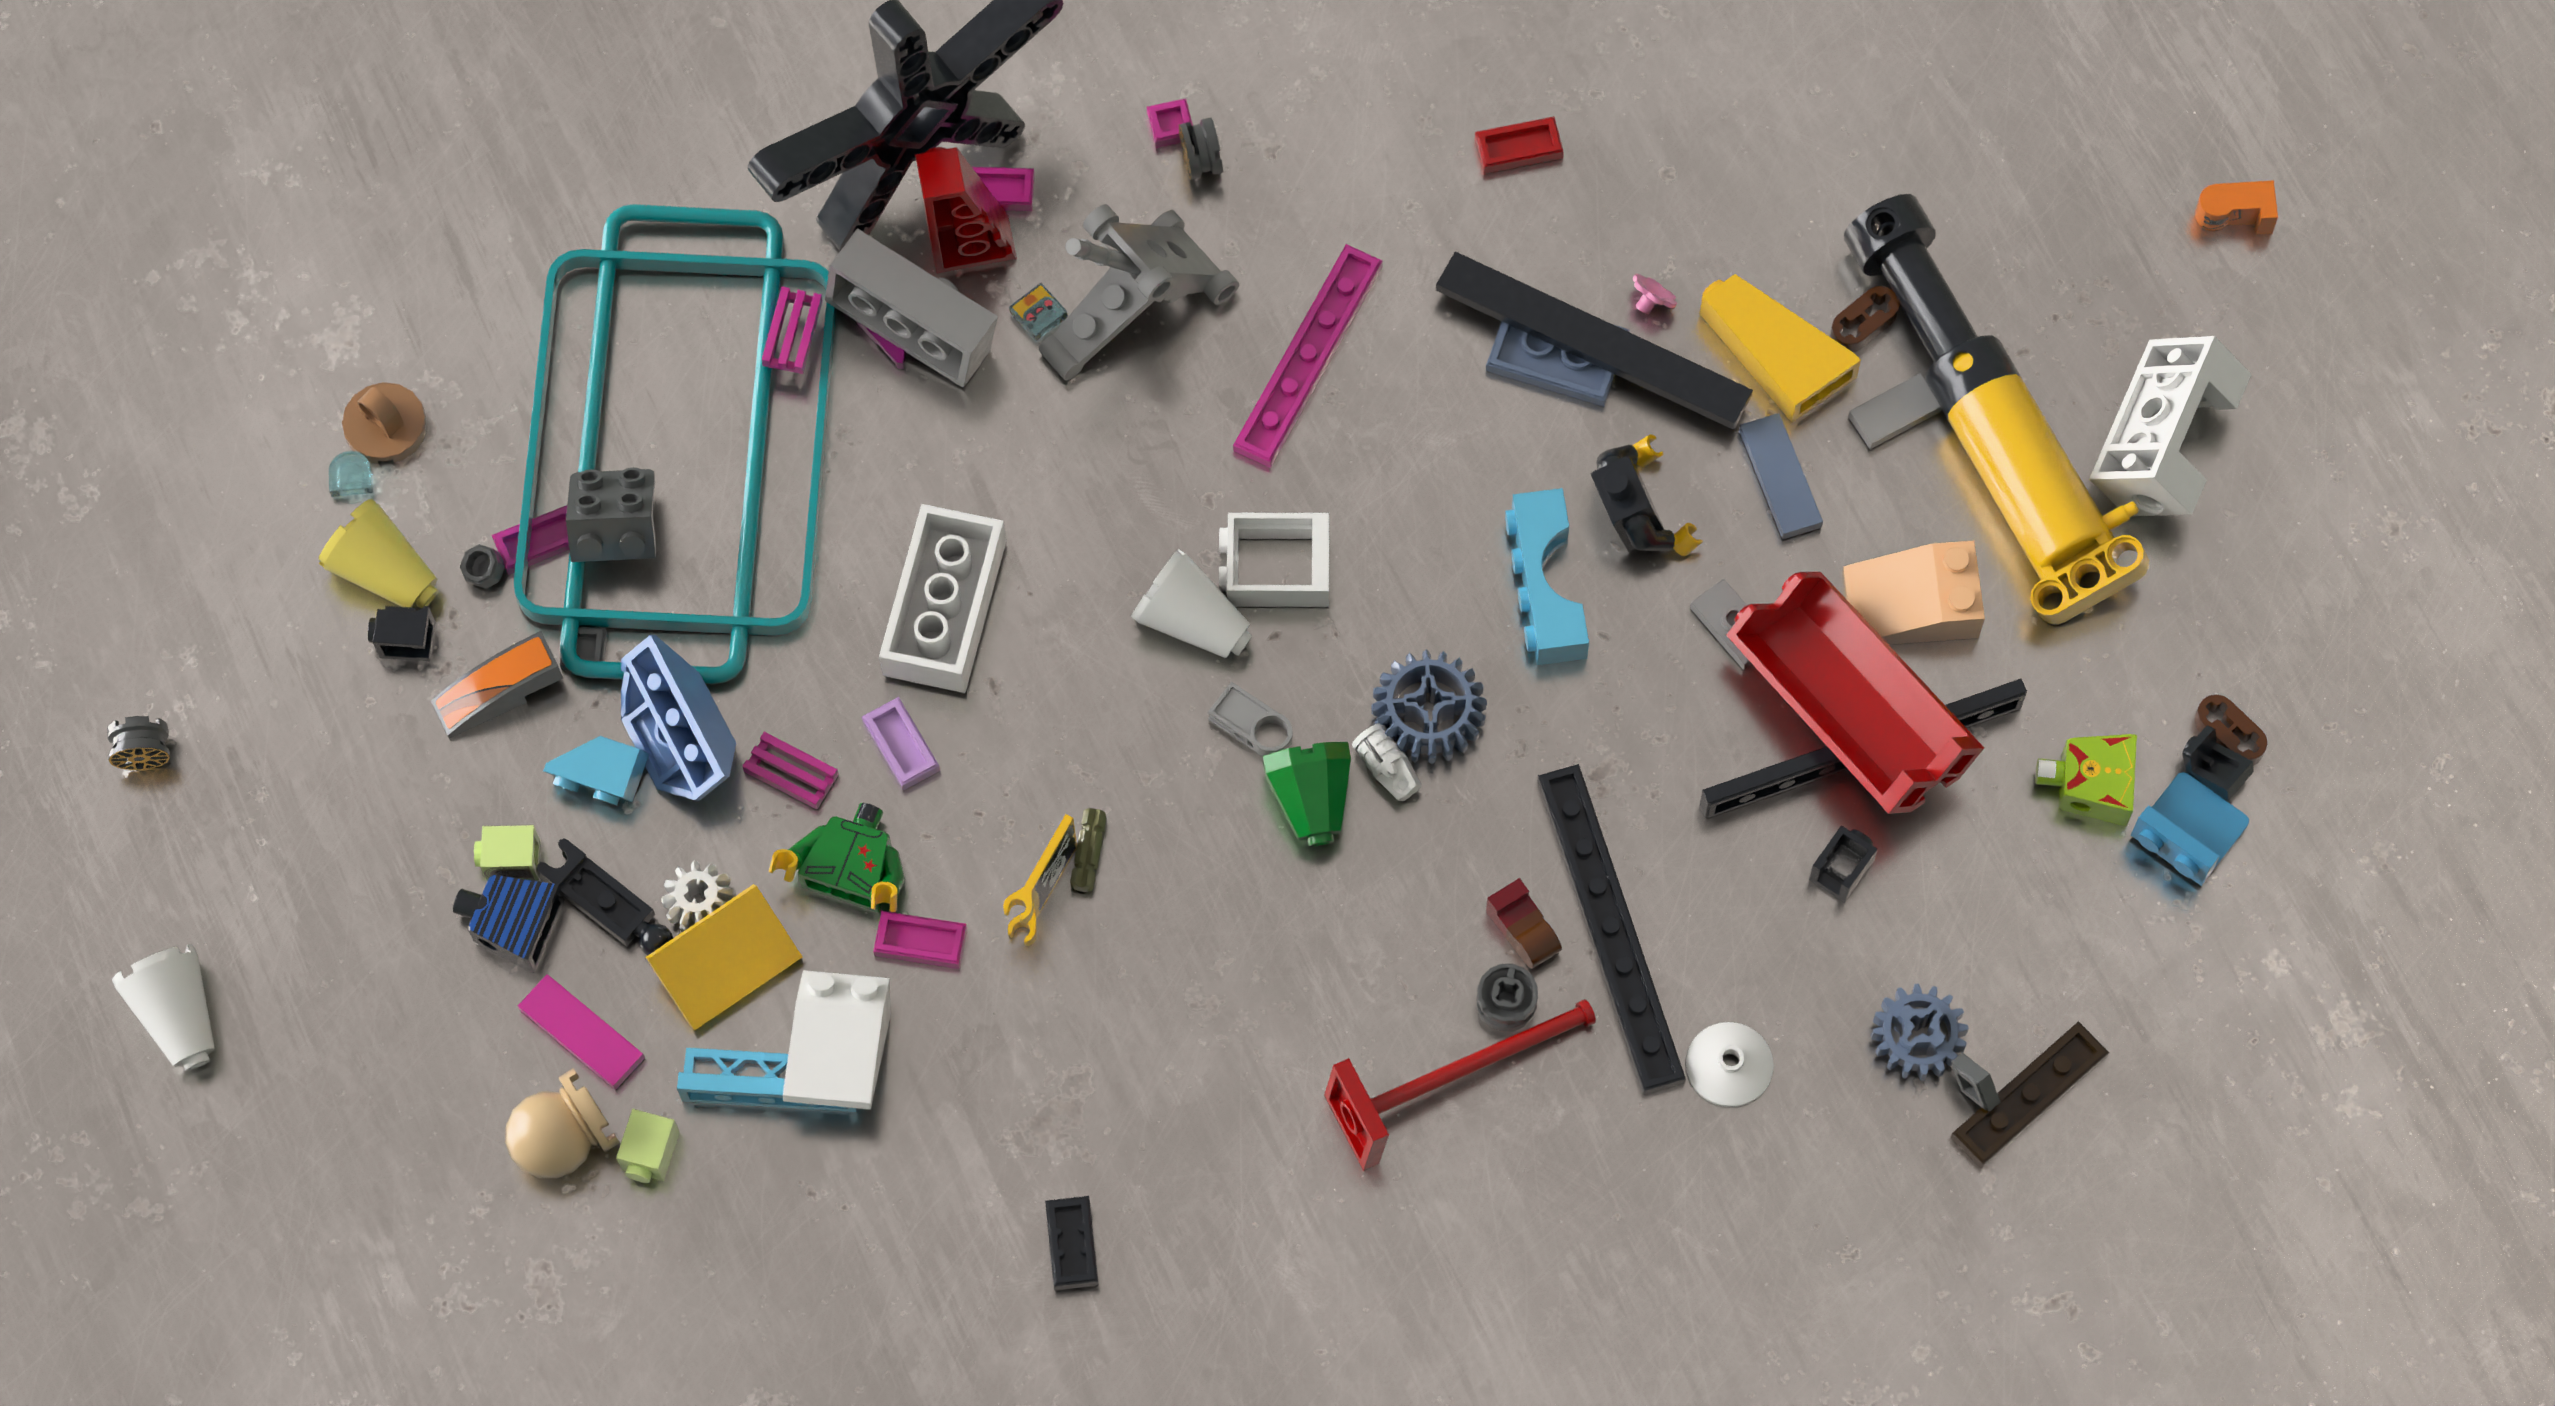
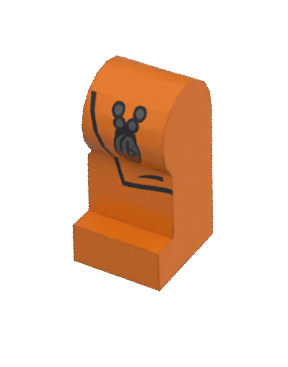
[2195,180,2278,235]

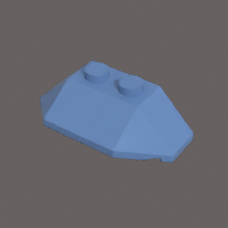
[621,634,736,801]

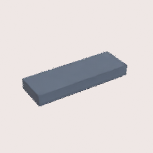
[1739,413,1823,540]

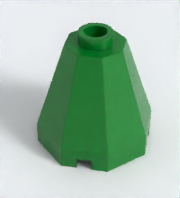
[1263,742,1351,847]

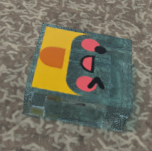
[1009,283,1068,341]

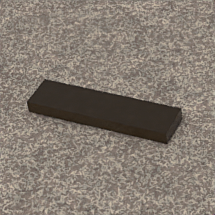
[1951,1021,2109,1169]

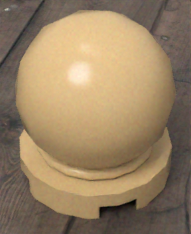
[505,1068,620,1179]

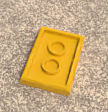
[645,884,803,1031]

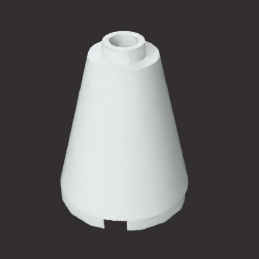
[1131,549,1252,658]
[112,944,215,1071]

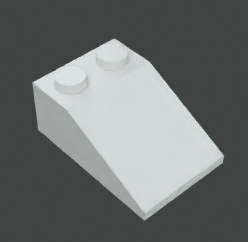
[783,970,891,1110]

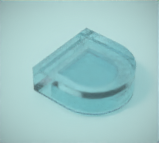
[329,451,374,497]

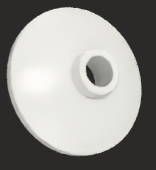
[1686,1022,1774,1107]

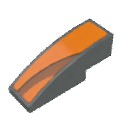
[431,631,563,739]

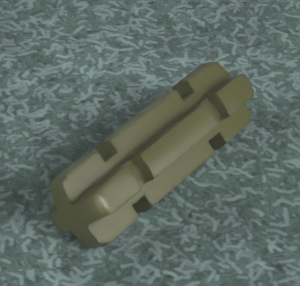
[1070,808,1107,892]

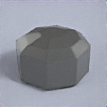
[460,544,505,589]

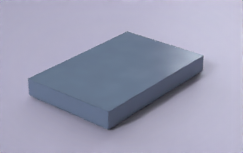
[1486,322,1630,407]

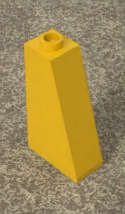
[1700,274,1861,423]

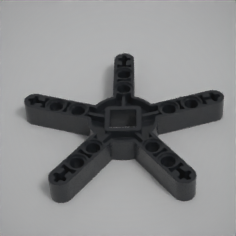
[748,0,1064,251]

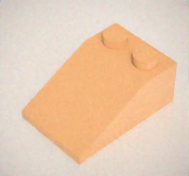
[1843,540,1985,645]

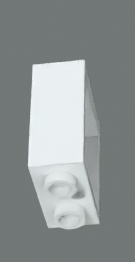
[1219,513,1329,607]

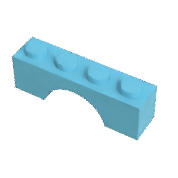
[1505,488,1589,665]

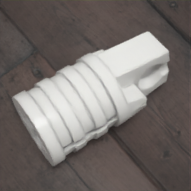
[1352,723,1422,801]

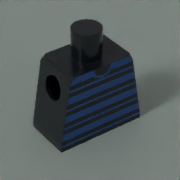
[453,875,565,973]

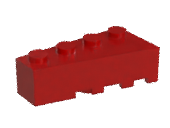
[915,147,1017,274]

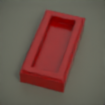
[1475,116,1564,174]

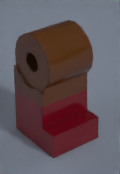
[1486,878,1562,969]

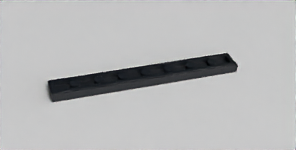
[1436,251,1753,430]
[1700,679,2027,818]
[1537,764,1686,1095]

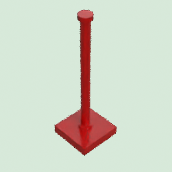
[1324,999,1596,1171]

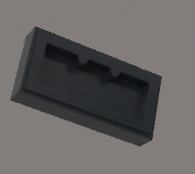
[1045,1196,1099,1290]

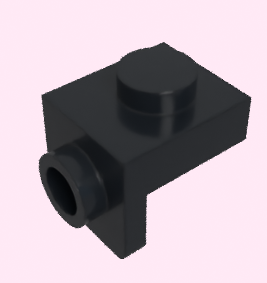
[2182,725,2254,801]

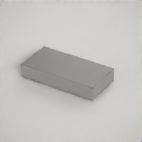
[1848,373,1941,450]

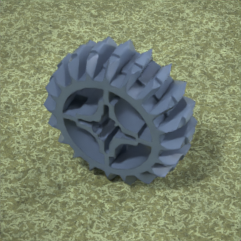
[1371,649,1487,764]

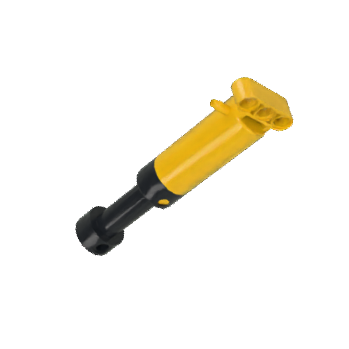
[1844,194,2149,624]

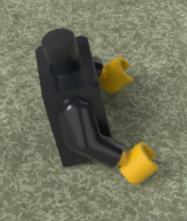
[1590,434,1703,556]

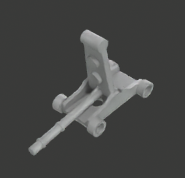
[1038,204,1239,380]

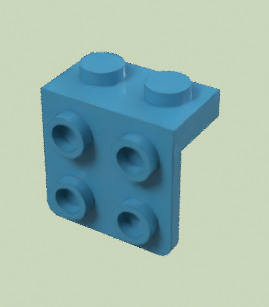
[2131,772,2249,886]

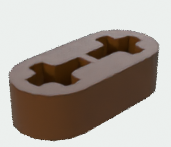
[1830,286,1899,352]
[2194,694,2268,766]

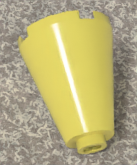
[319,499,439,609]

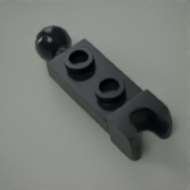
[536,839,673,955]

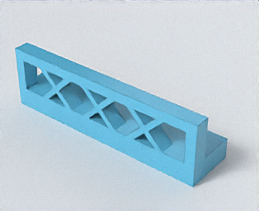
[677,1048,857,1112]

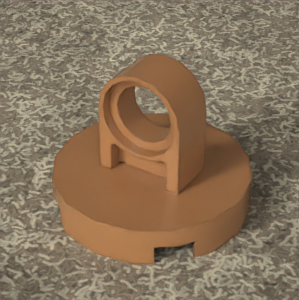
[342,382,426,464]

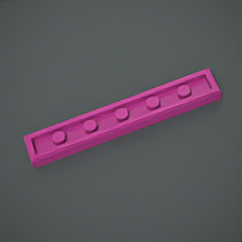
[1233,244,1383,468]

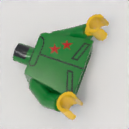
[769,803,905,912]

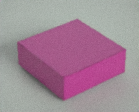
[1146,98,1193,148]

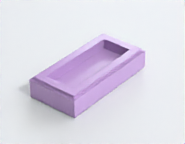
[861,697,940,791]

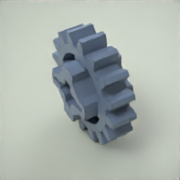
[1871,984,1968,1081]

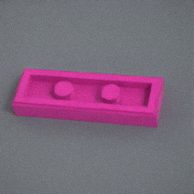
[518,974,645,1090]

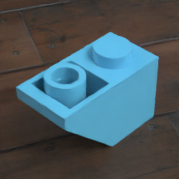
[543,736,649,806]

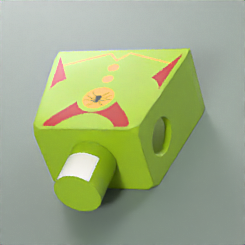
[2035,734,2137,826]

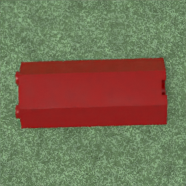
[1726,572,1984,814]

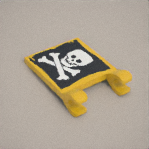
[1003,814,1077,946]

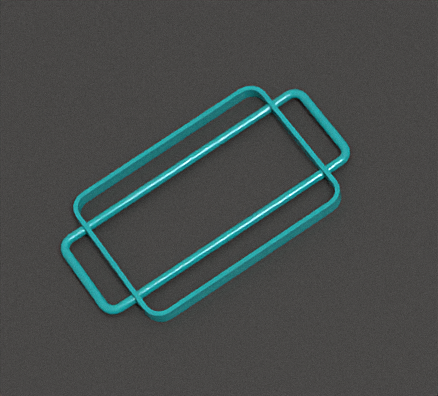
[514,204,837,684]

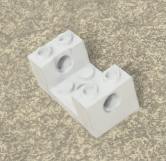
[2089,336,2251,516]

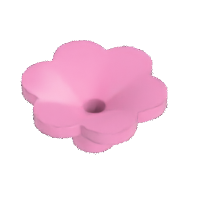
[1632,274,1677,314]

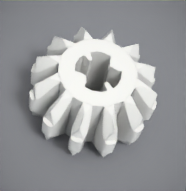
[661,860,736,932]

